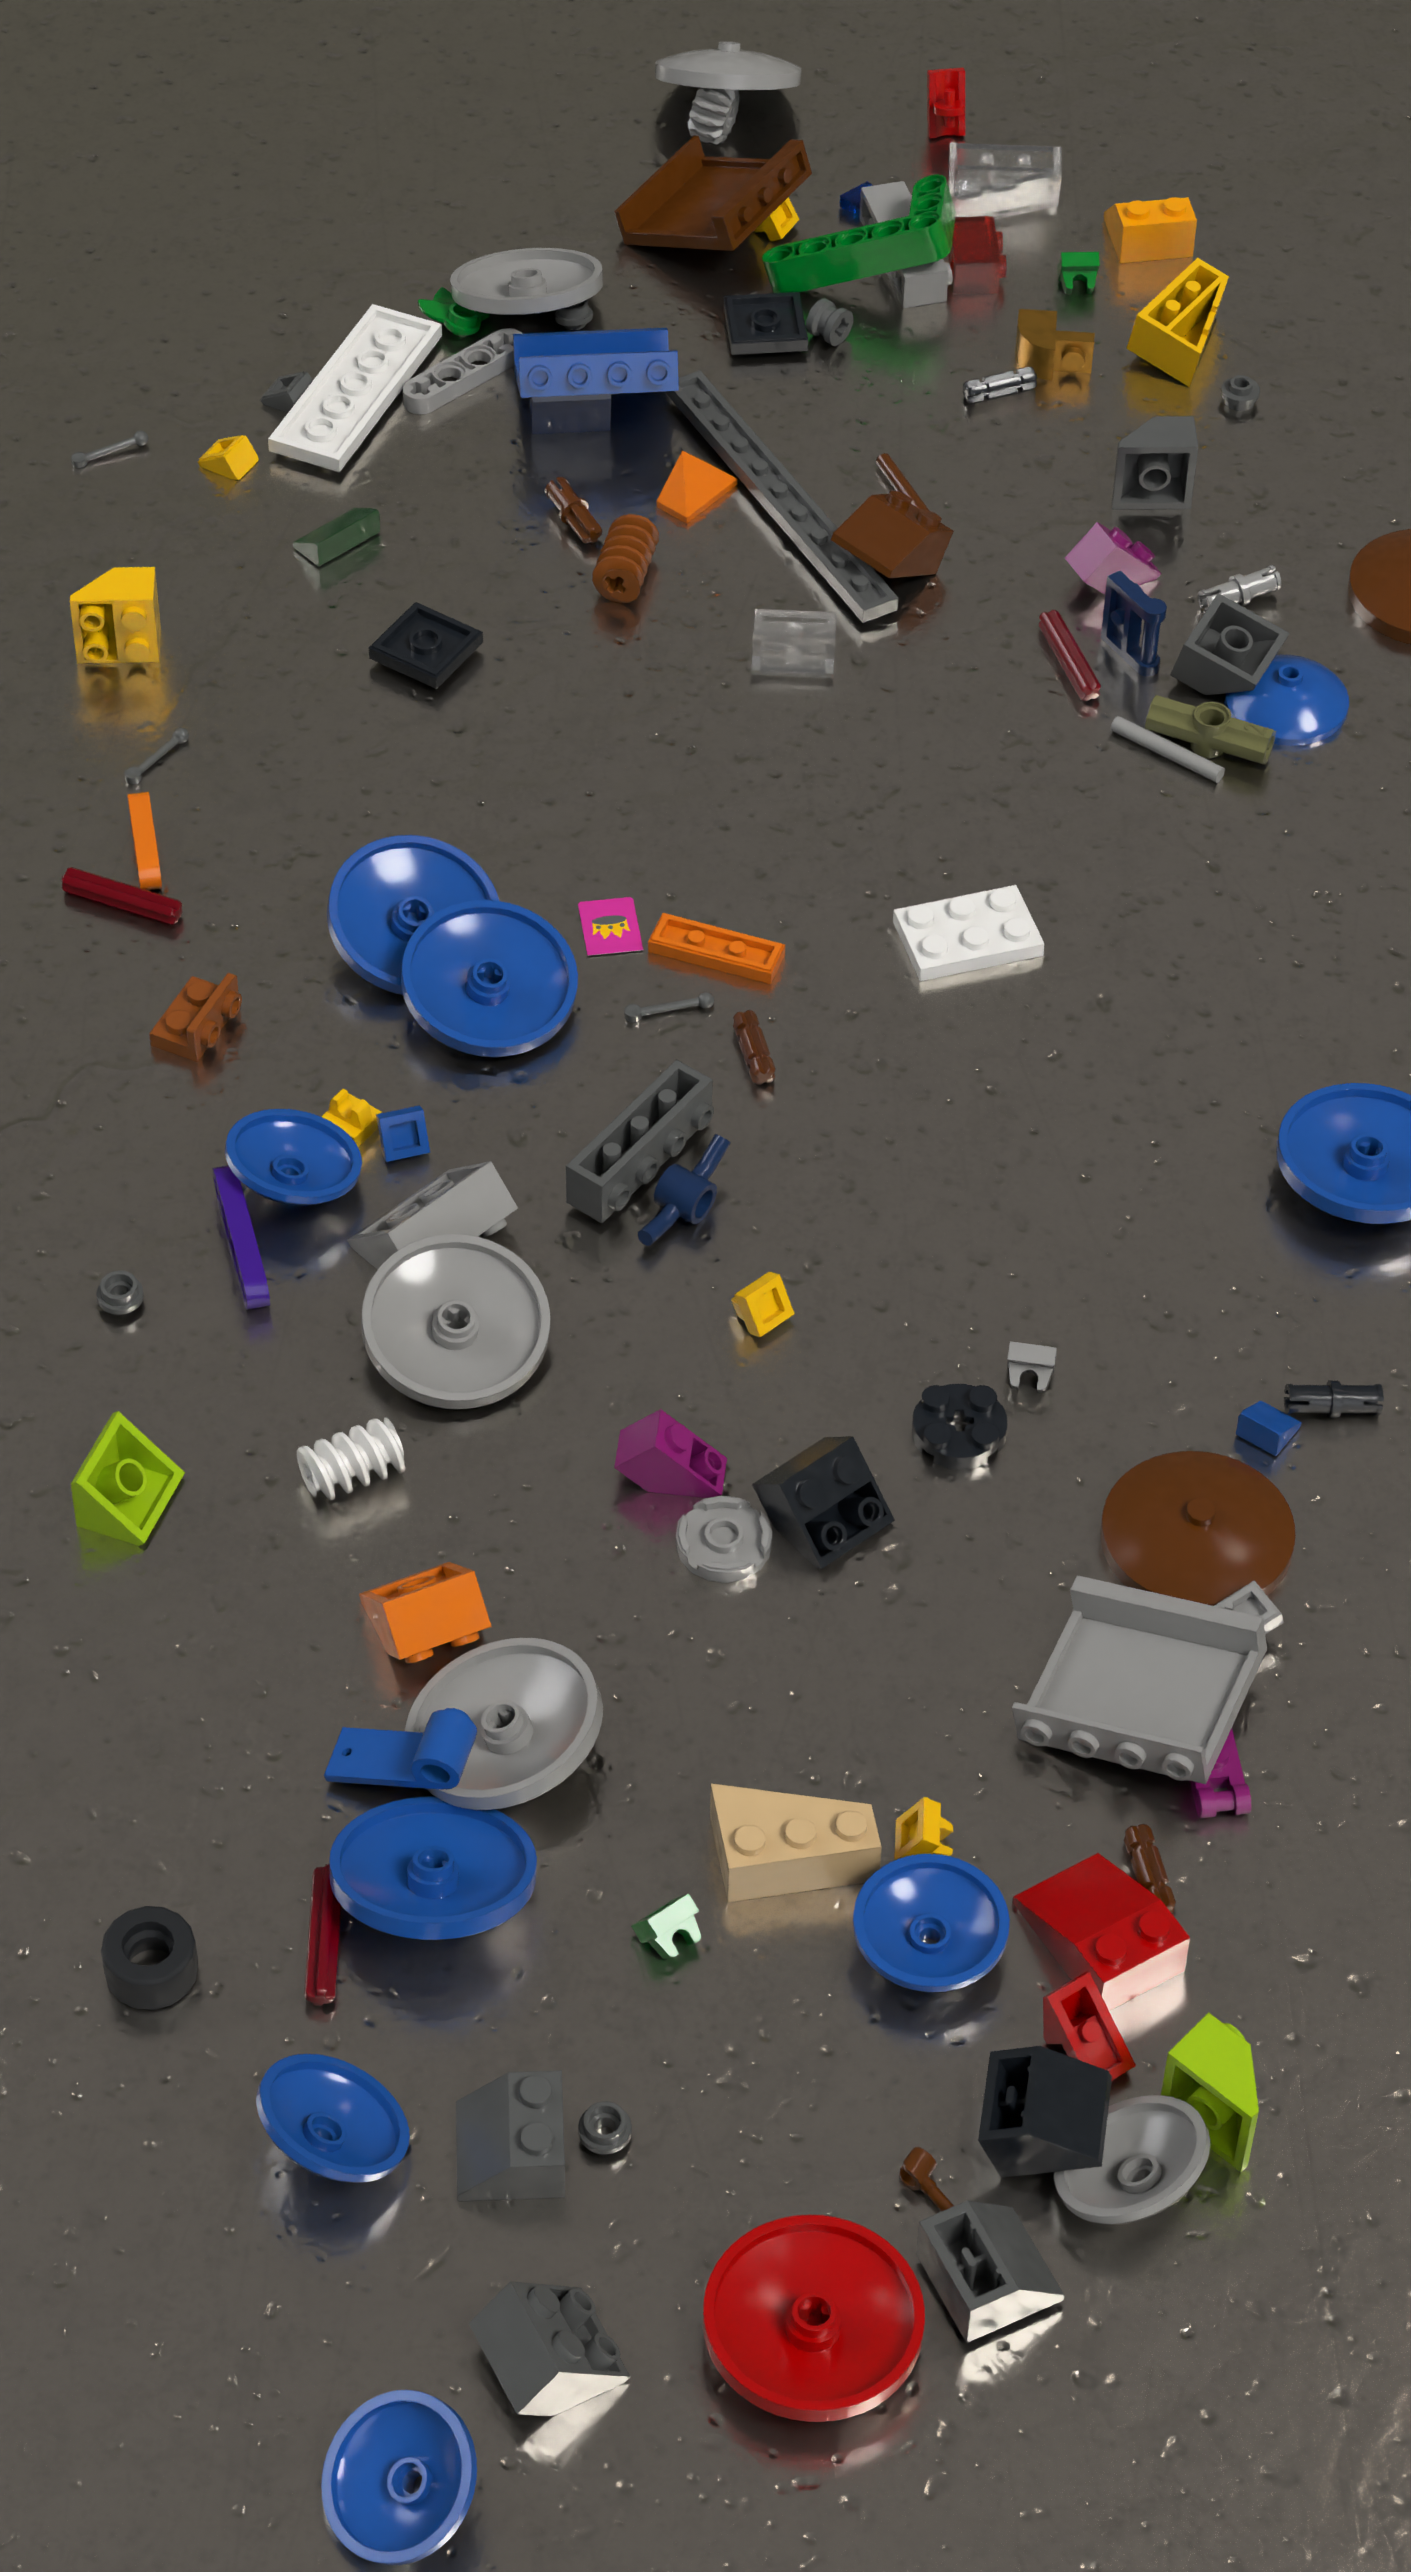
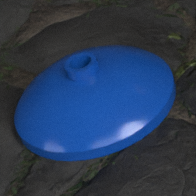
[1225,654,1349,746]
[225,1109,362,1206]
[853,1854,1010,1992]
[256,2054,410,2183]
[321,2390,477,2565]

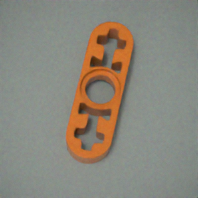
[127,792,162,891]

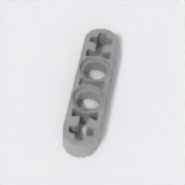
[403,328,523,415]

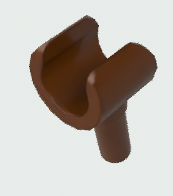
[899,2147,954,2212]

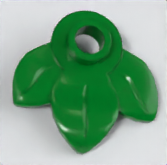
[418,287,491,337]

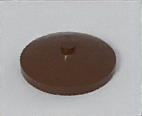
[1348,529,1411,645]
[1100,1451,1296,1606]

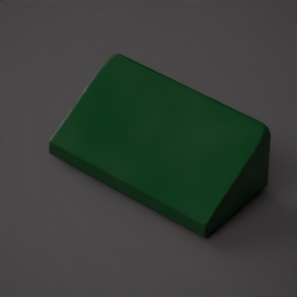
[293,508,380,567]

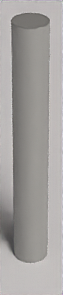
[1111,716,1225,783]

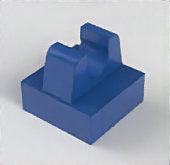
[376,1105,430,1162]

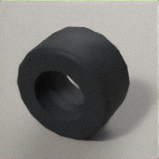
[101,1906,198,2010]

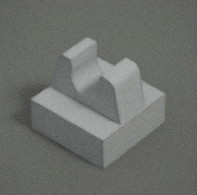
[1007,1341,1057,1393]

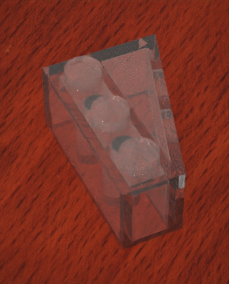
[947,143,1062,228]

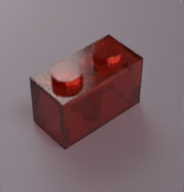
[948,216,1007,294]

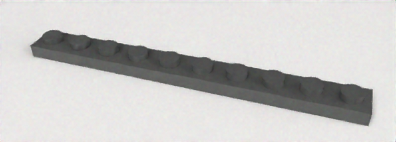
[666,370,899,623]

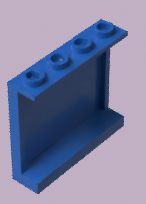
[513,328,679,398]

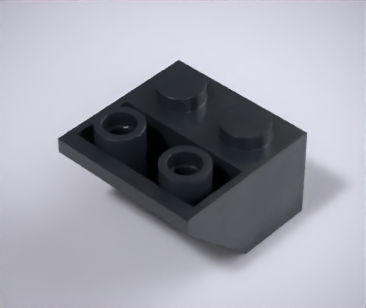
[752,1436,895,1569]
[978,2046,1112,2177]

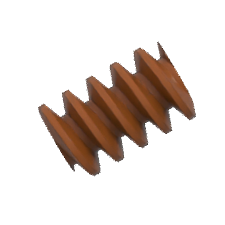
[592,514,659,603]

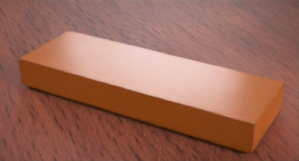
[648,913,785,984]

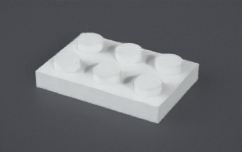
[893,885,1044,981]

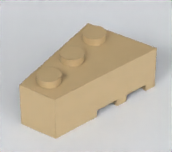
[710,1784,882,1902]

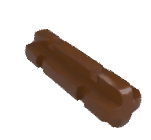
[733,1010,776,1085]
[1124,1824,1176,1914]

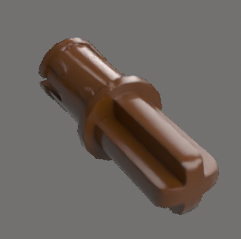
[545,477,602,545]

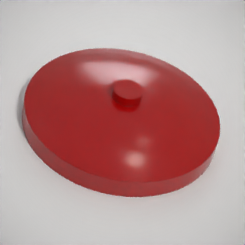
[703,2215,925,2422]

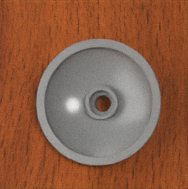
[1054,2095,1210,2224]

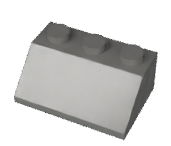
[347,1161,518,1270]

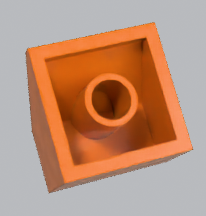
[359,1562,492,1663]

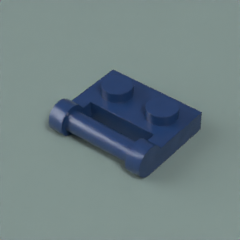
[1101,570,1167,677]

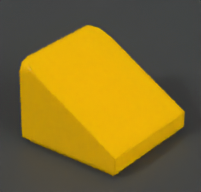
[198,435,259,480]

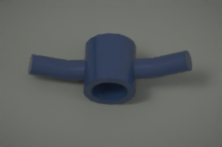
[638,1134,731,1246]

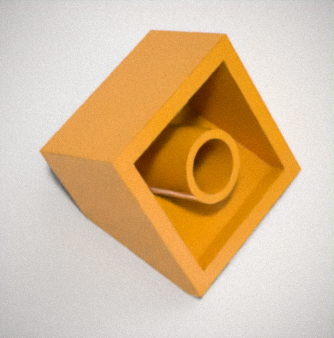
[1104,197,1197,263]

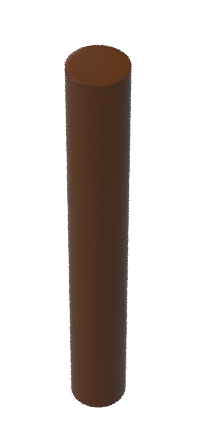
[876,453,930,511]

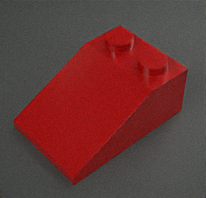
[1012,1853,1190,2011]

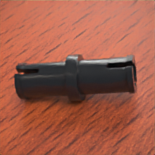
[1284,1380,1384,1418]

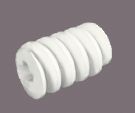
[297,1417,405,1501]

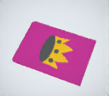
[578,897,643,956]

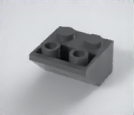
[916,2200,1064,2343]
[469,2281,630,2416]

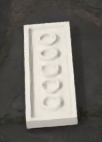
[268,304,442,472]

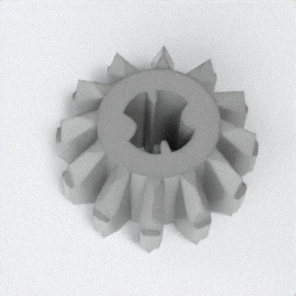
[688,88,740,145]

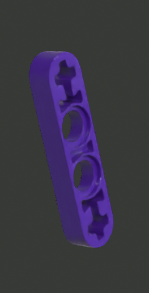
[212,1165,270,1310]

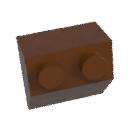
[831,491,954,578]

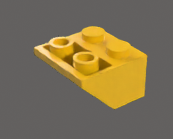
[70,567,161,664]

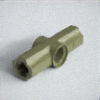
[1145,695,1276,765]

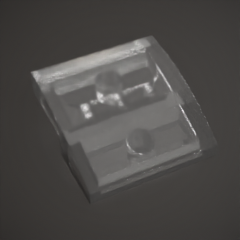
[751,609,836,678]

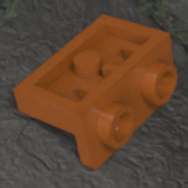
[149,973,242,1062]

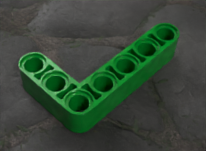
[762,174,956,293]

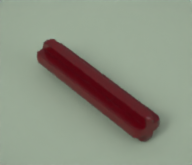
[1038,610,1101,702]
[61,867,183,925]
[304,1864,341,2006]

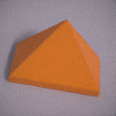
[656,450,738,524]

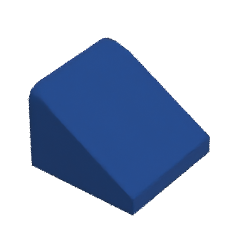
[1236,1401,1301,1456]

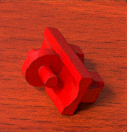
[927,68,965,138]

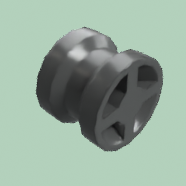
[806,298,853,346]

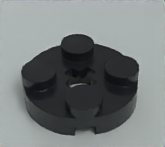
[912,1384,1007,1470]

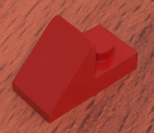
[1043,1972,1136,2081]

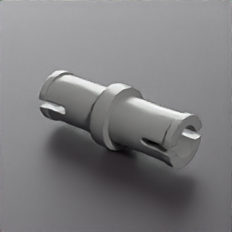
[1198,565,1282,613]

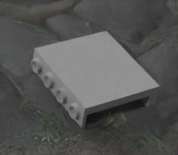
[1012,1575,1267,1784]

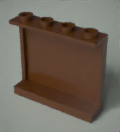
[614,135,812,251]

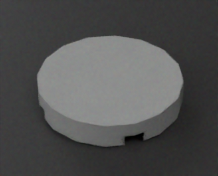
[676,1495,772,1583]

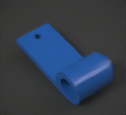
[324,1708,477,1790]

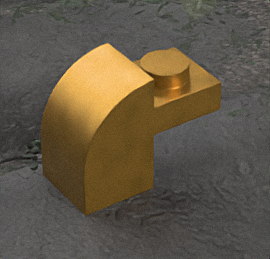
[1015,309,1095,380]

